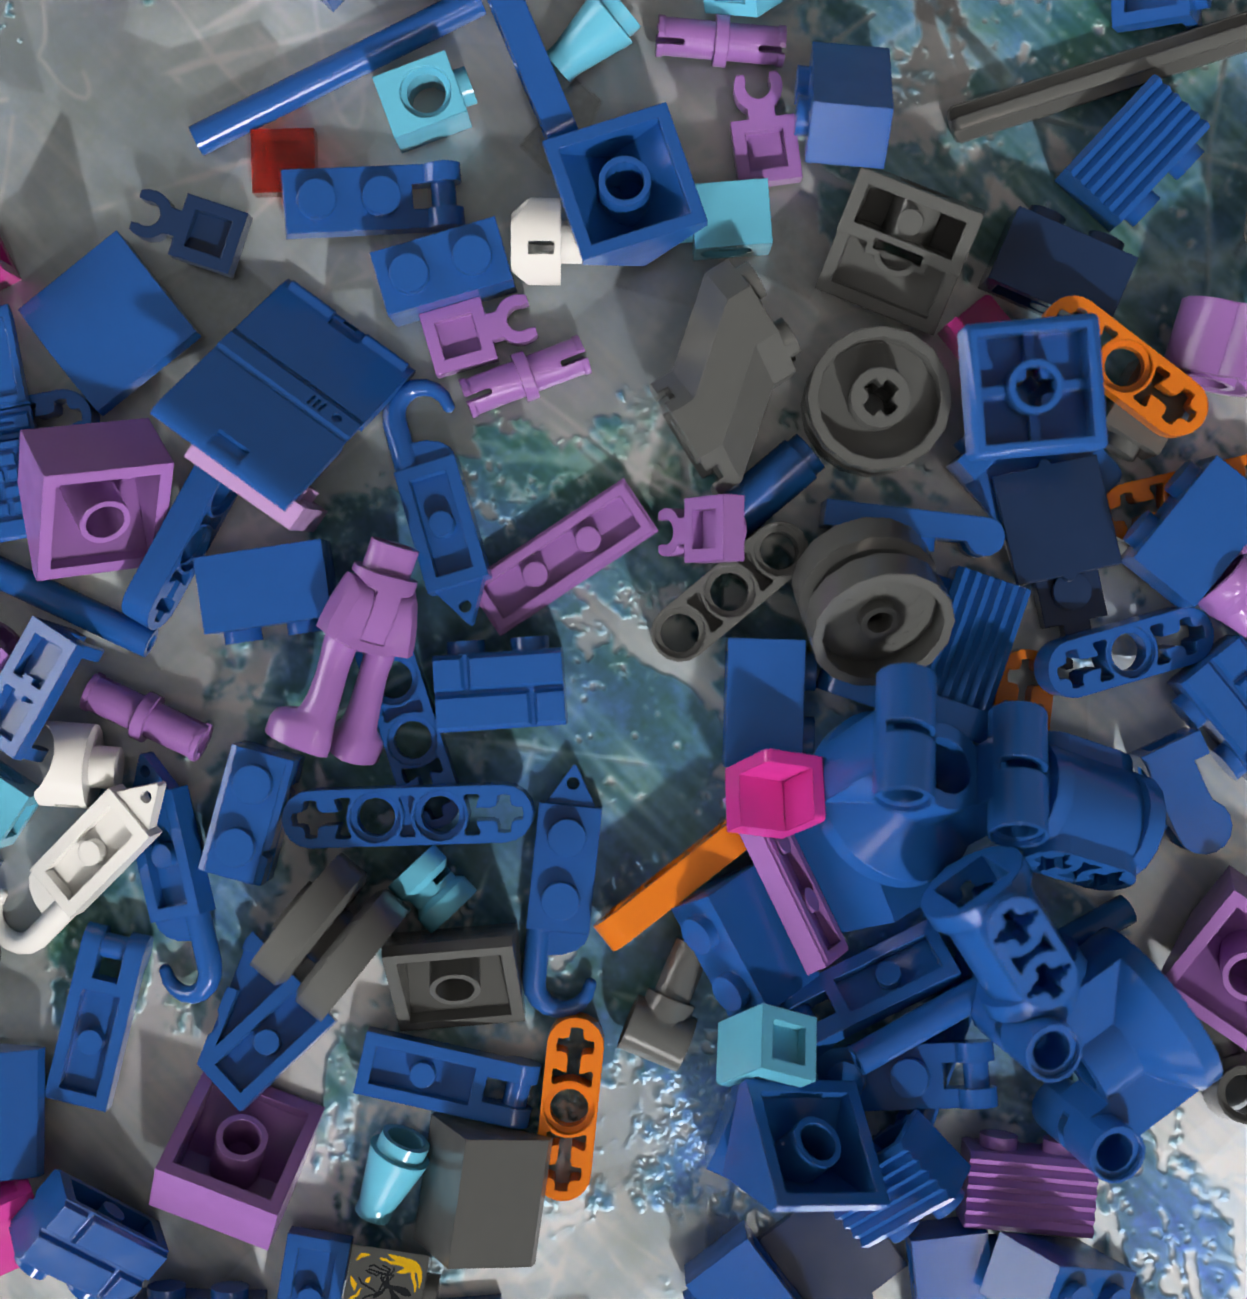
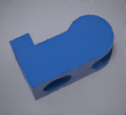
[1128,727,1233,855]

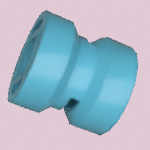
[388,845,477,933]

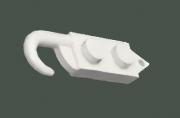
[0,781,167,954]

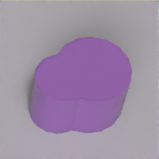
[1164,296,1247,398]

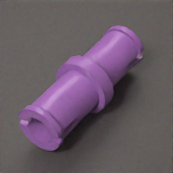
[655,14,787,68]
[458,335,592,419]
[79,672,213,762]

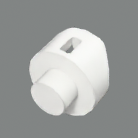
[511,198,583,286]
[34,721,125,809]

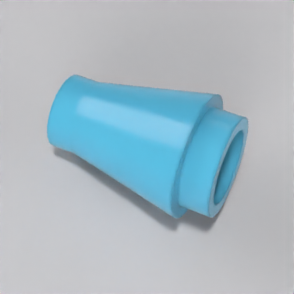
[546,0,641,82]
[355,1124,430,1225]

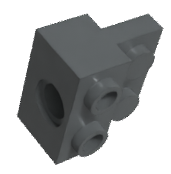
[815,167,986,336]

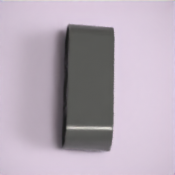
[651,521,808,662]

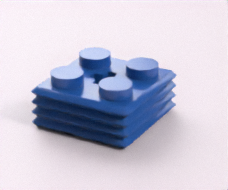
[957,313,1108,462]

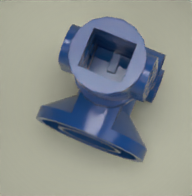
[814,663,1167,891]
[920,845,1223,1184]

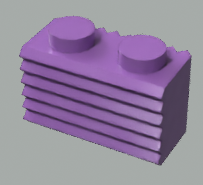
[955,1129,1099,1239]

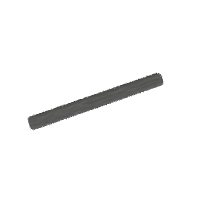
[947,11,1247,143]

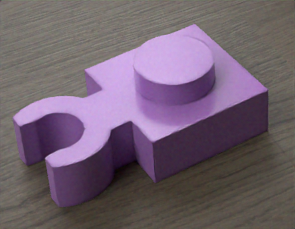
[729,70,803,187]
[418,294,539,379]
[658,494,747,564]

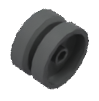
[800,326,952,477]
[791,517,955,686]
[250,852,412,1022]

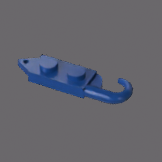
[382,379,493,626]
[133,751,222,1004]
[521,764,603,1019]

